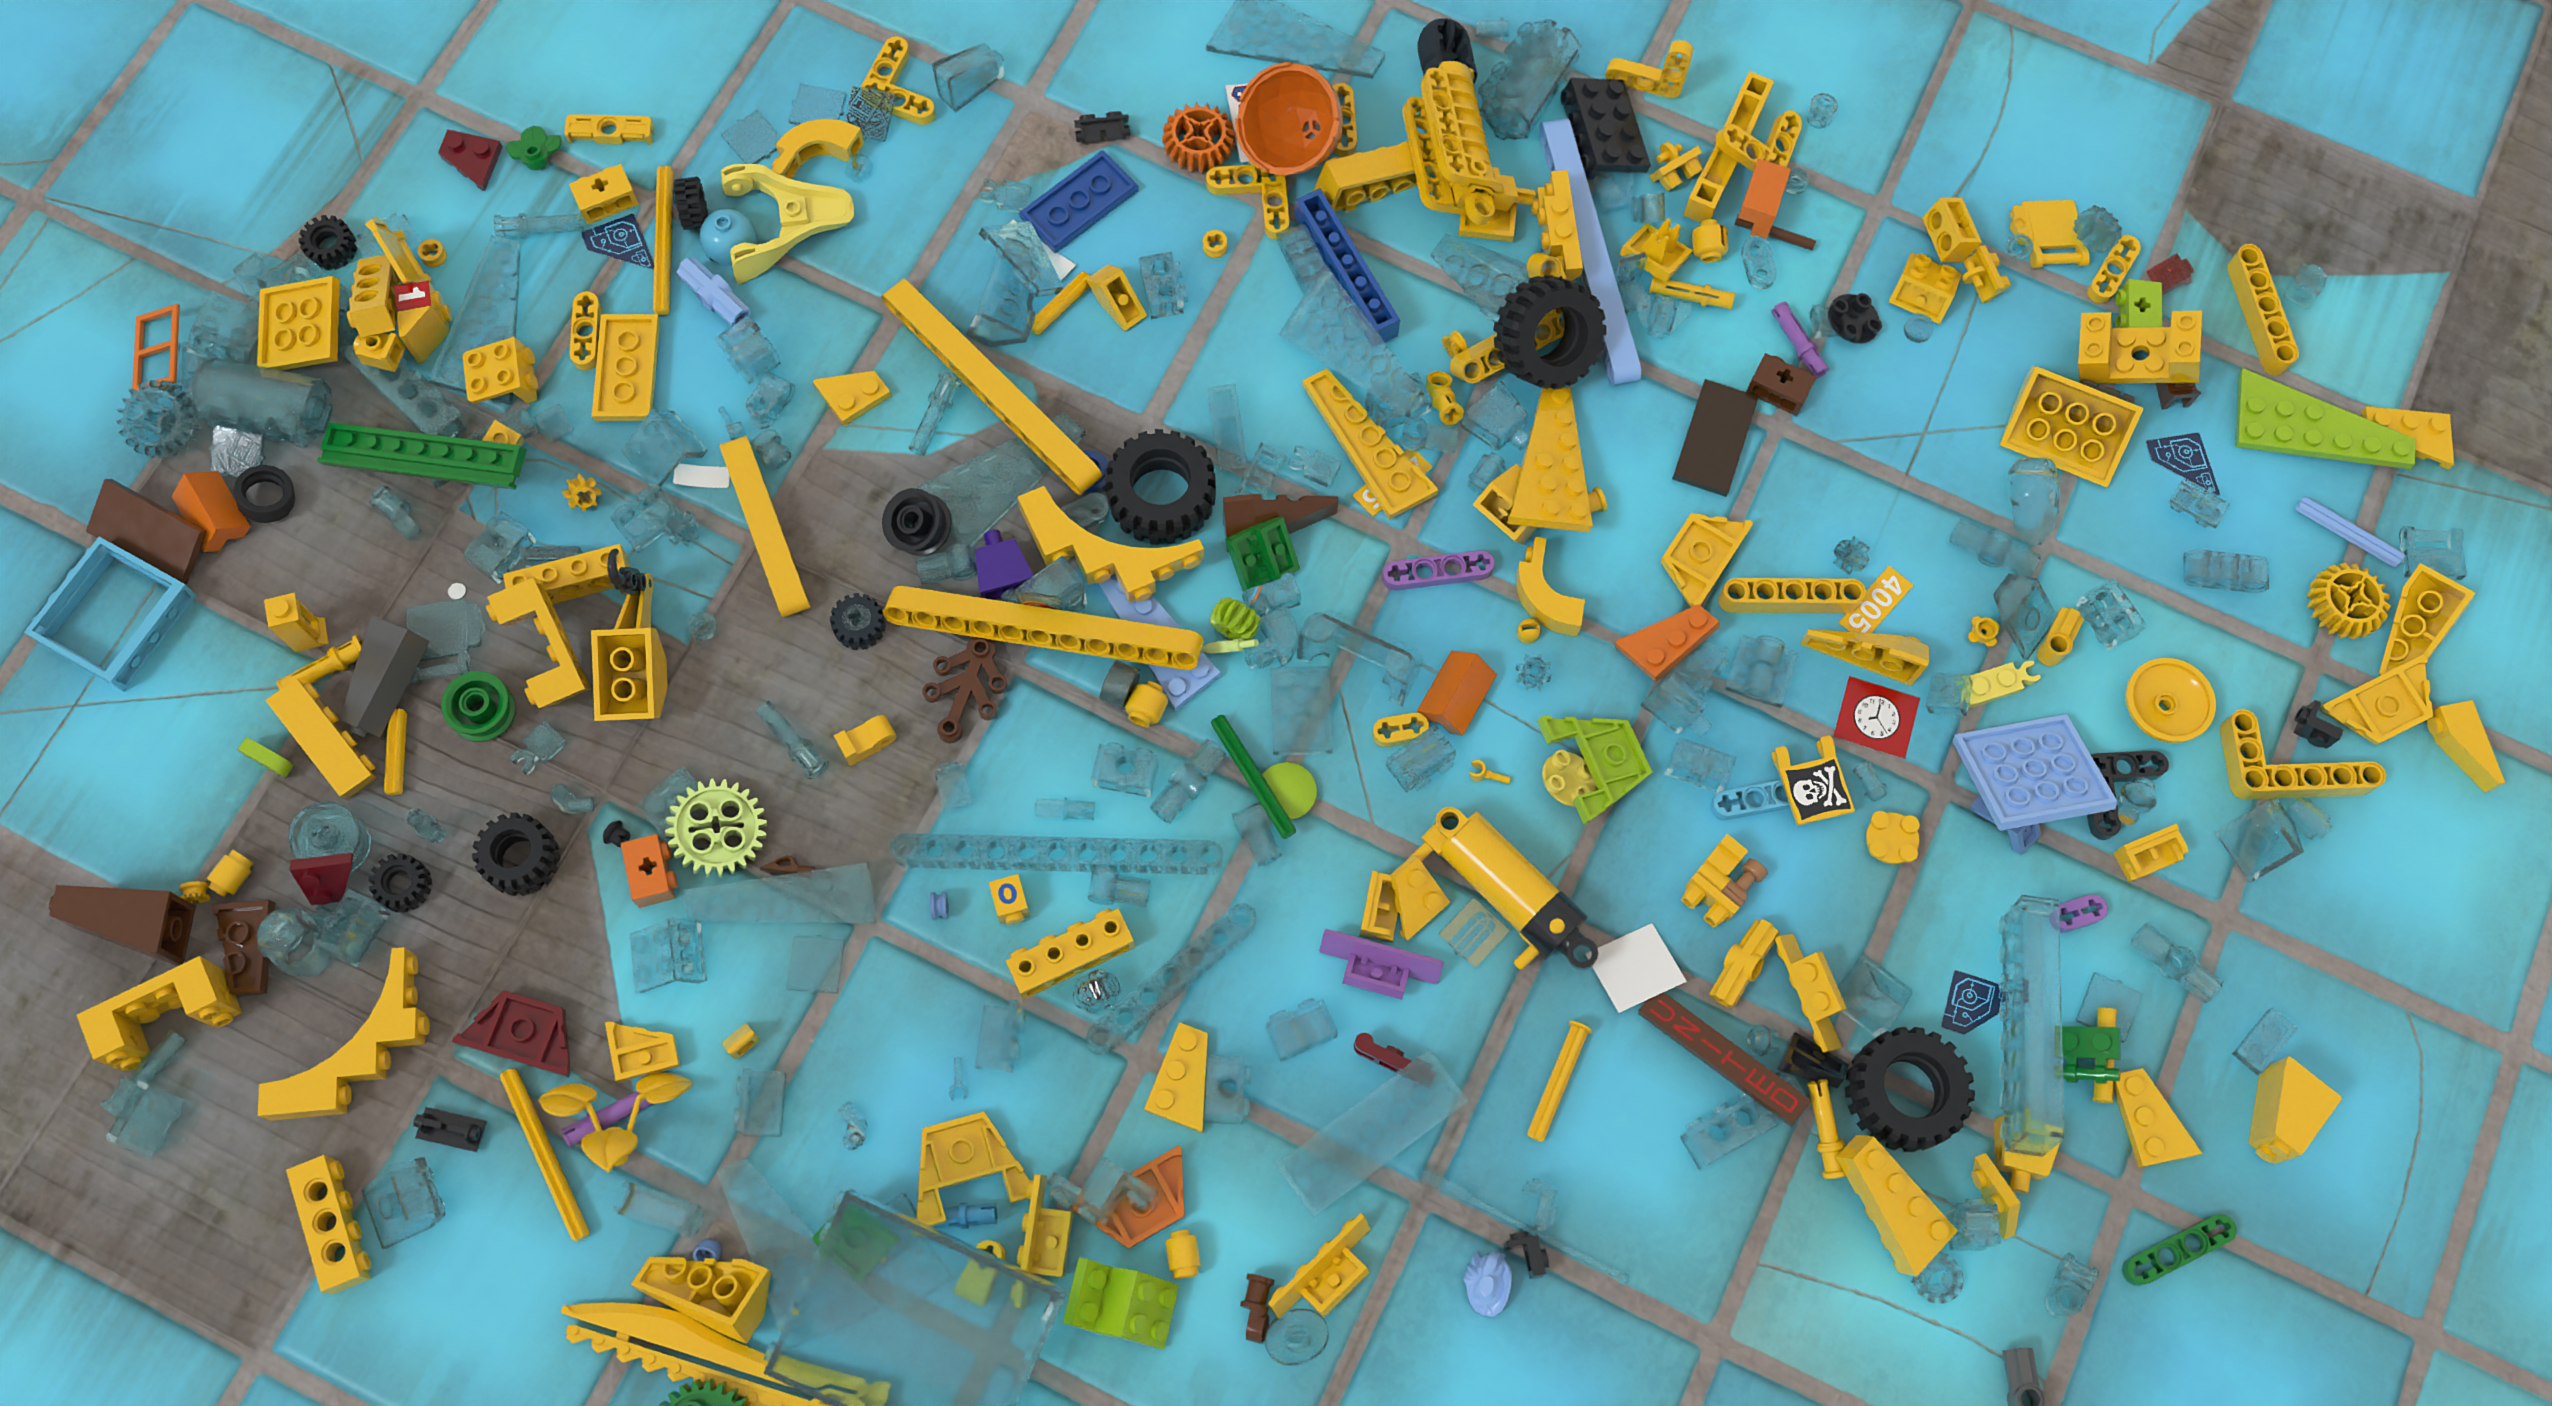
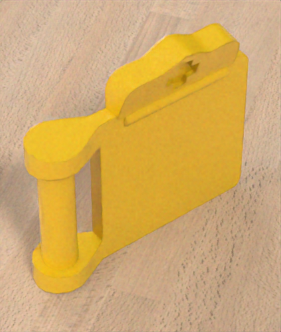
[2009,200,2090,268]
[365,216,433,284]

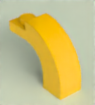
[771,119,864,179]
[1516,537,1585,637]

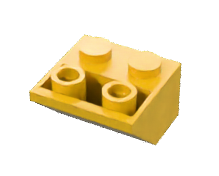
[1472,463,1537,545]

